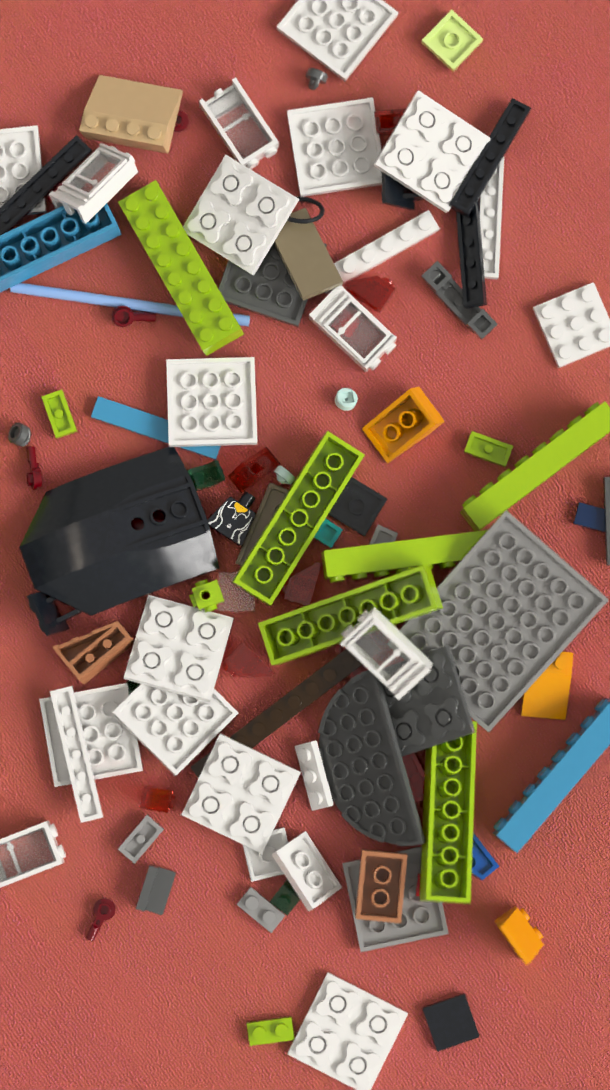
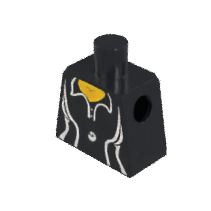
[207,491,256,548]

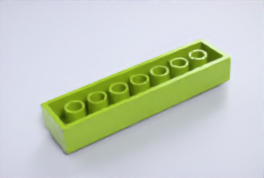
[118,180,244,356]
[460,401,610,531]
[231,431,365,606]
[321,530,488,583]
[258,565,443,665]
[420,721,477,904]

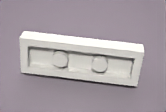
[295,740,334,811]

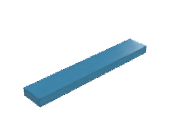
[91,396,221,460]

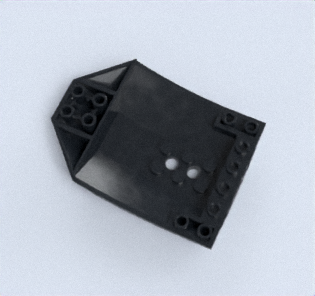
[19,447,220,616]

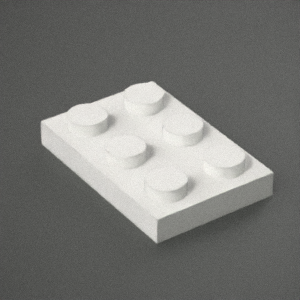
[272,831,342,912]

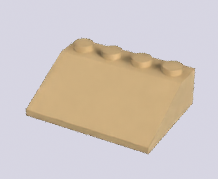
[79,75,183,154]

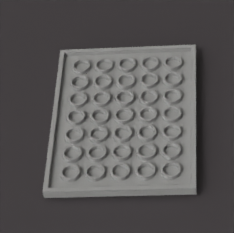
[387,510,609,732]

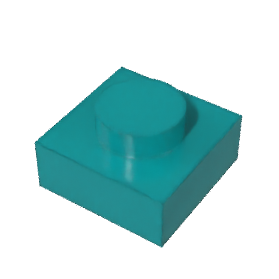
[314,518,343,549]

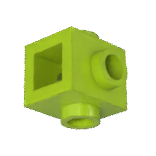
[189,579,225,613]

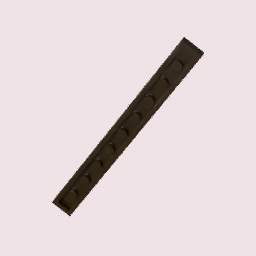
[190,634,381,779]

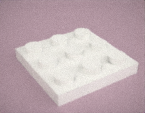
[533,282,610,368]

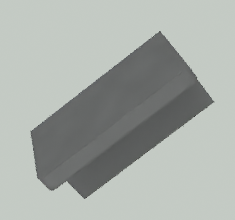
[136,864,176,915]

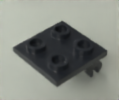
[381,171,423,210]
[27,592,82,636]

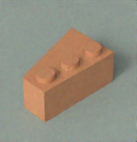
[52,621,135,685]

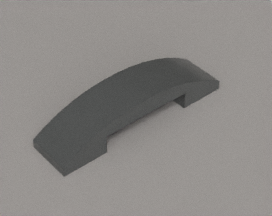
[421,261,498,340]

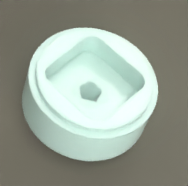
[335,388,358,411]
[274,465,295,485]

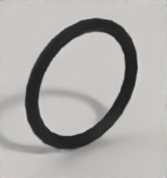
[287,197,325,224]

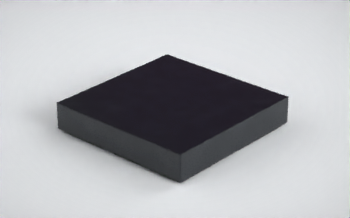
[328,477,387,536]
[422,993,480,1052]

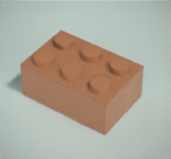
[355,849,407,923]

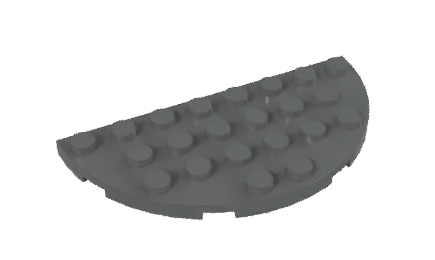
[318,670,426,846]

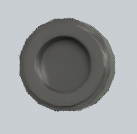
[305,68,328,90]
[8,422,31,447]

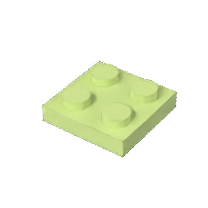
[421,10,483,72]

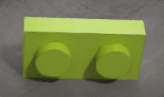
[42,389,77,439]
[464,431,513,467]
[247,1016,294,1046]

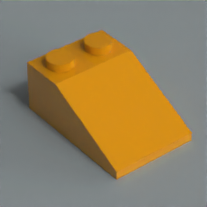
[362,387,445,463]
[521,652,573,720]
[494,906,544,965]

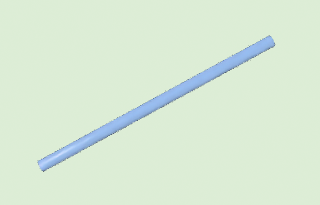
[10,283,250,327]

